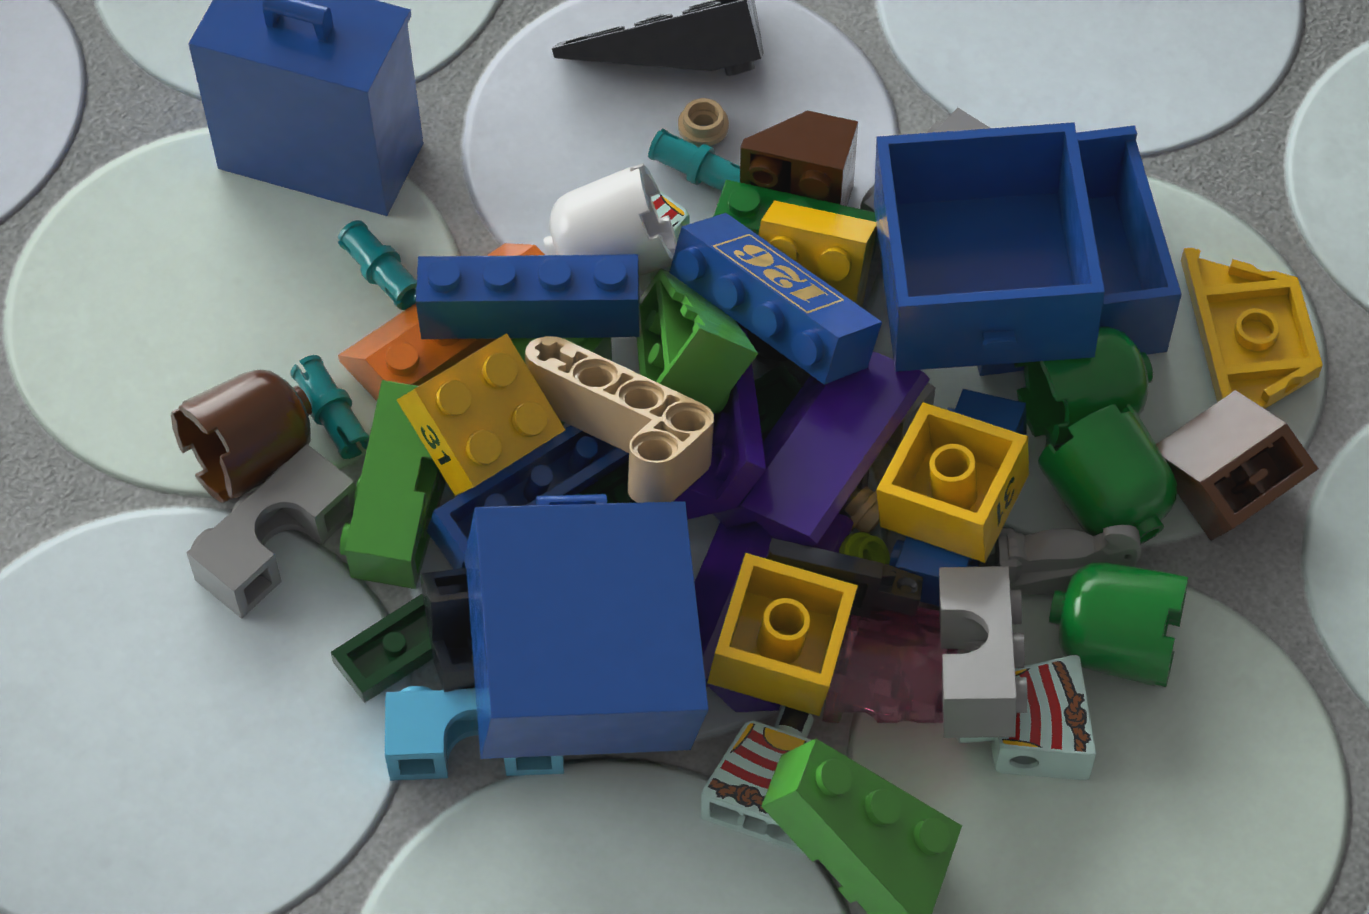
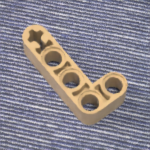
[525,336,714,503]

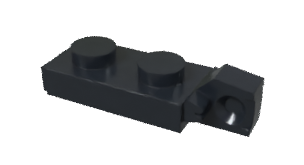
[766,538,923,618]

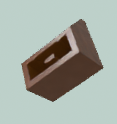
[740,110,858,206]
[1156,390,1319,541]

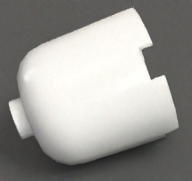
[544,163,677,276]

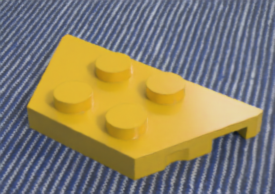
[1181,248,1323,409]

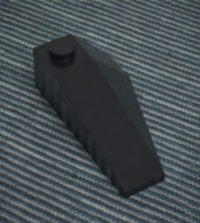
[552,0,764,76]

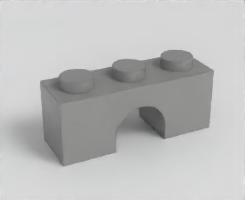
[186,444,356,619]
[939,566,1027,738]

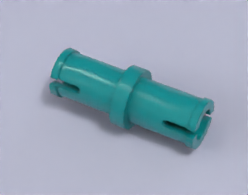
[648,128,740,191]
[338,220,417,310]
[290,355,370,459]

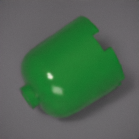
[1014,326,1153,447]
[1038,404,1177,544]
[1049,562,1188,687]

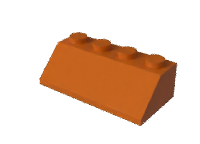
[338,243,545,401]

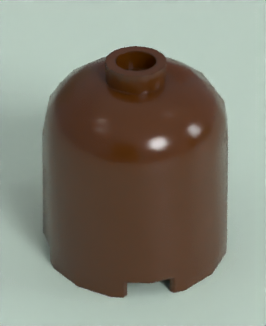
[171,369,312,503]

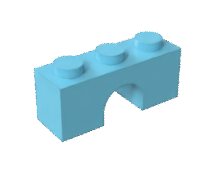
[385,686,564,781]

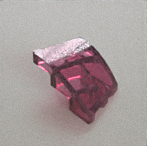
[822,607,959,723]

